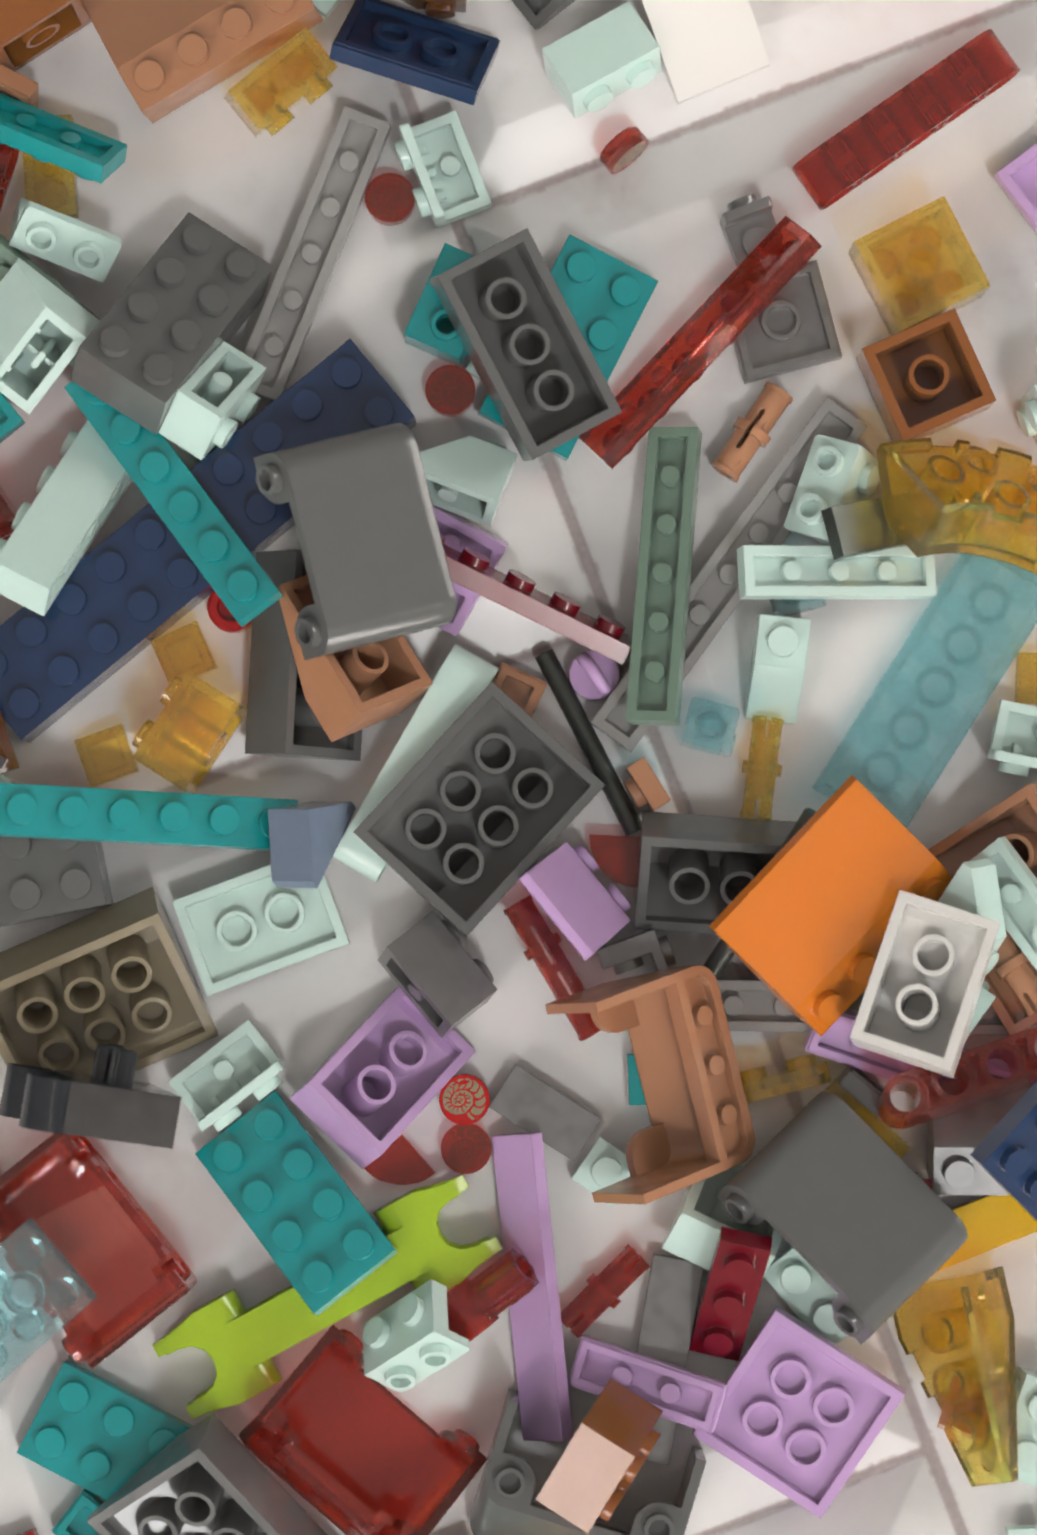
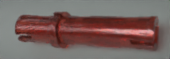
[503,895,601,1041]

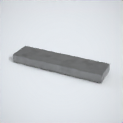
[636,1253,703,1465]

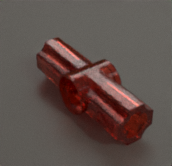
[447,1248,539,1342]

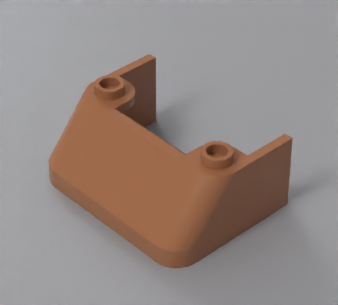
[545,965,755,1204]

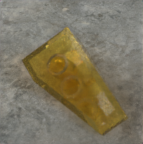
[893,1266,1018,1487]

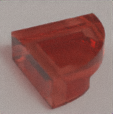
[589,834,640,888]
[364,1134,436,1185]

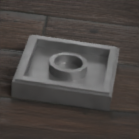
[719,260,842,384]

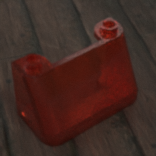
[239,1325,488,1535]

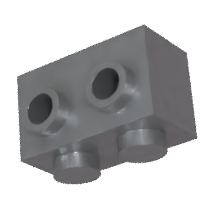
[378,911,498,1038]

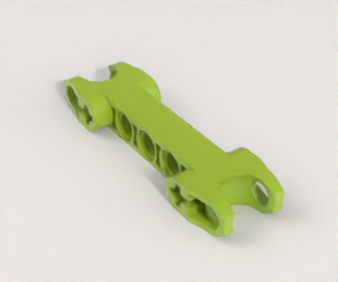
[152,1173,503,1419]

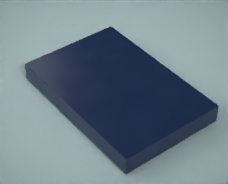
[329,0,500,106]

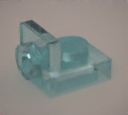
[679,697,740,758]

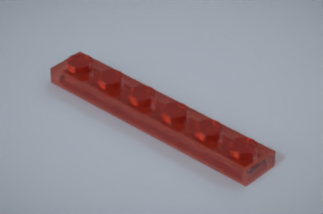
[579,216,822,469]

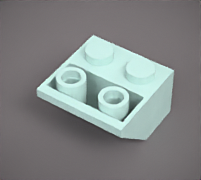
[0,258,100,414]

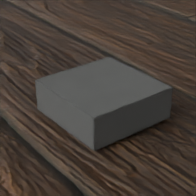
[838,1066,889,1117]

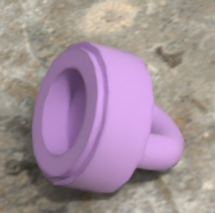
[569,650,619,700]

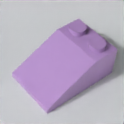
[519,842,631,960]
[290,986,476,1169]

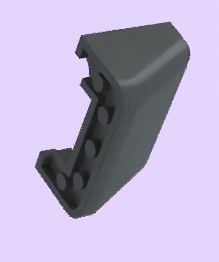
[253,423,457,660]
[716,1091,968,1344]

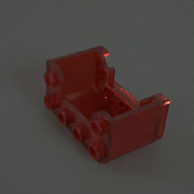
[0,1133,197,1369]

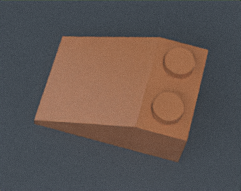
[277,575,433,742]

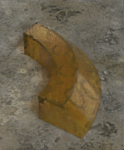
[876,438,1037,575]

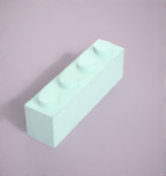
[0,420,132,616]

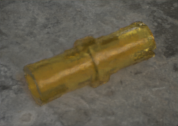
[739,716,784,820]

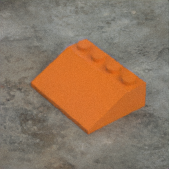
[709,775,953,1036]

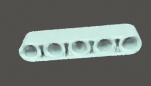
[333,644,500,882]

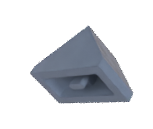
[268,801,356,888]

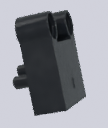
[0,1043,181,1149]

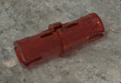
[561,1243,651,1338]

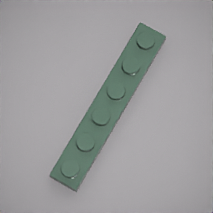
[625,426,702,726]

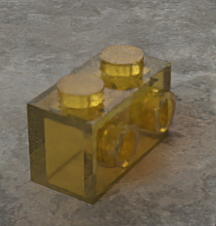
[224,27,338,137]

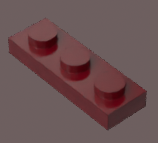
[689,1227,772,1361]

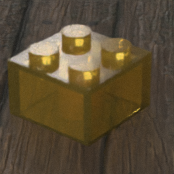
[848,196,991,336]
[132,671,247,794]

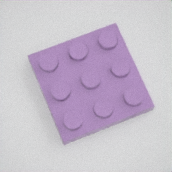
[692,1306,905,1519]

